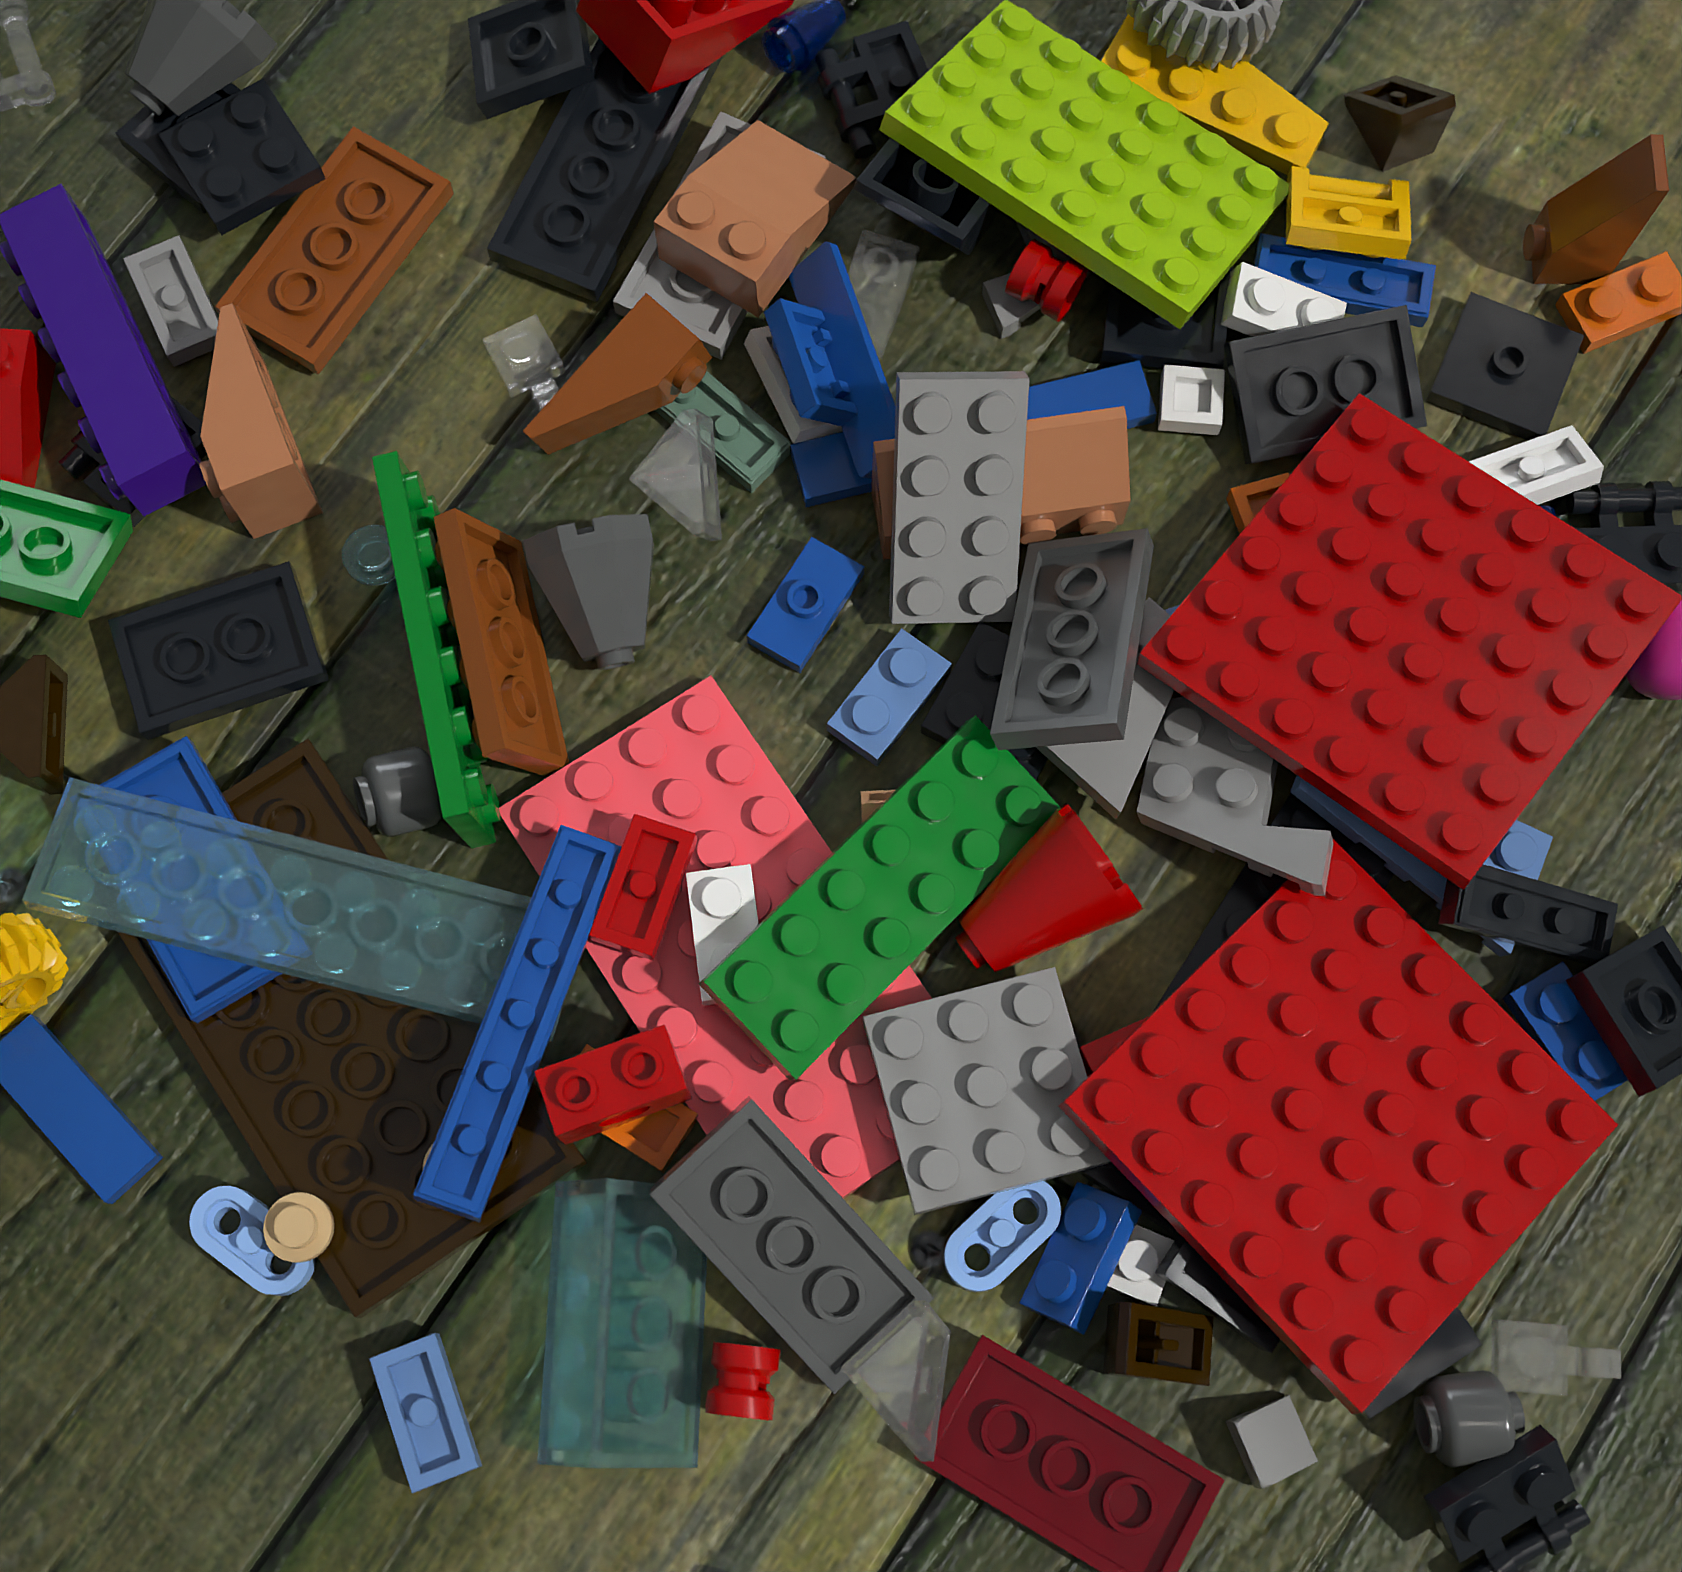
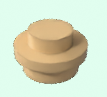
[263,1193,334,1263]

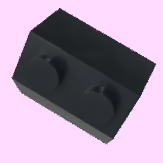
[854,137,998,256]

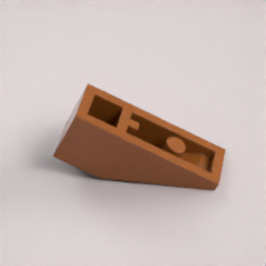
[1523,134,1669,284]
[523,293,712,455]

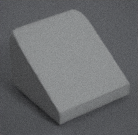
[1225,1395,1318,1489]

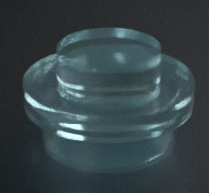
[342,525,395,585]

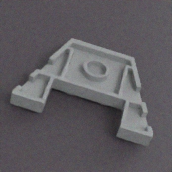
[1137,696,1334,896]

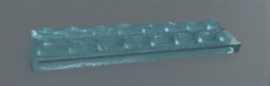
[22,777,564,1042]

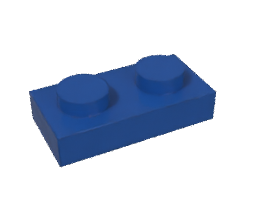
[1502,961,1628,1101]
[1020,1181,1142,1335]

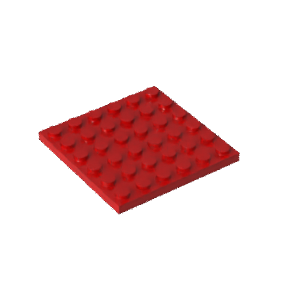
[1137,393,1682,890]
[1058,839,1618,1414]

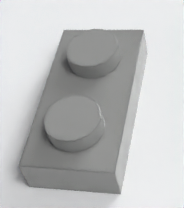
[123,235,219,367]

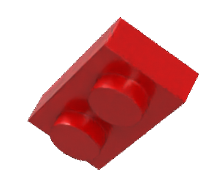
[589,813,697,961]

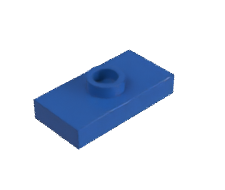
[747,537,864,673]

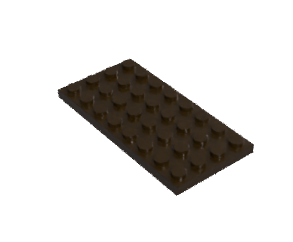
[85,739,587,1319]

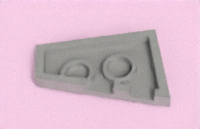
[1036,597,1174,819]

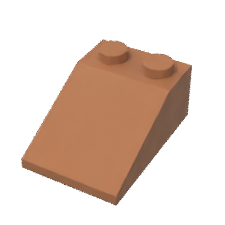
[653,120,857,318]
[199,303,323,539]

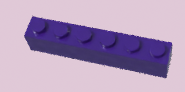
[0,184,207,516]

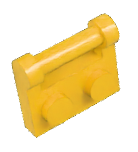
[1285,166,1411,260]

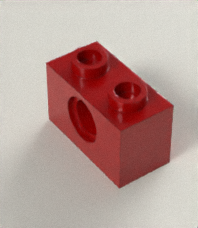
[534,1024,692,1145]

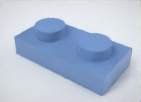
[827,628,952,766]
[369,1333,482,1493]

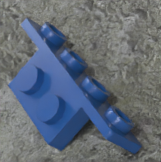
[764,242,896,479]

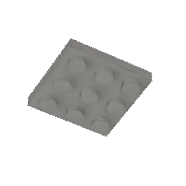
[862,967,1111,1215]

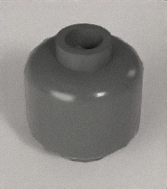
[353,746,443,837]
[1413,1370,1525,1468]

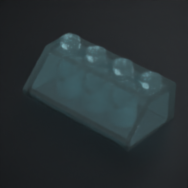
[537,1178,707,1468]

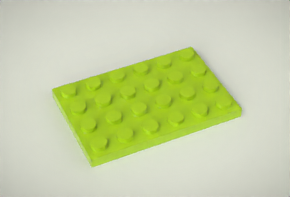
[879,0,1289,329]

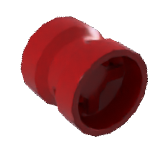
[1005,239,1088,322]
[705,1342,780,1421]

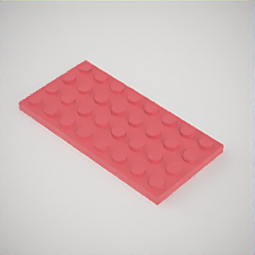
[499,675,932,1199]

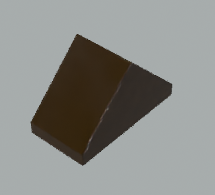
[1344,75,1456,172]
[0,655,68,795]
[1103,1302,1214,1386]

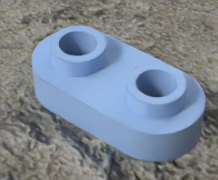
[943,1181,1061,1292]
[190,1186,316,1296]

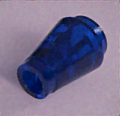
[762,0,846,73]

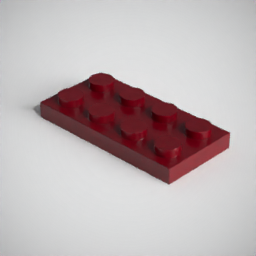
[913,1335,1225,1572]

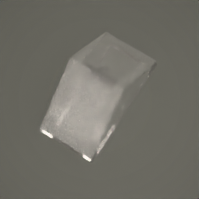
[629,409,722,541]
[841,1300,951,1461]

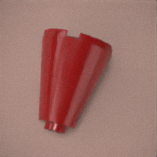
[955,803,1143,972]

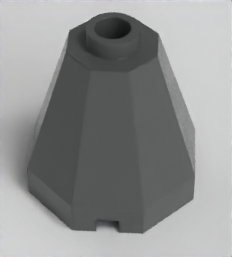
[125,0,277,116]
[523,514,654,670]

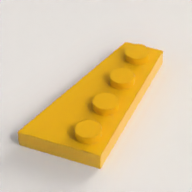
[1101,15,1329,175]

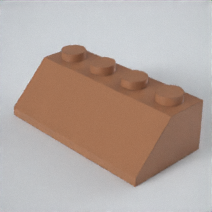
[871,406,1131,560]

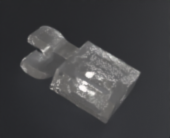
[482,314,565,412]
[1492,1320,1621,1396]

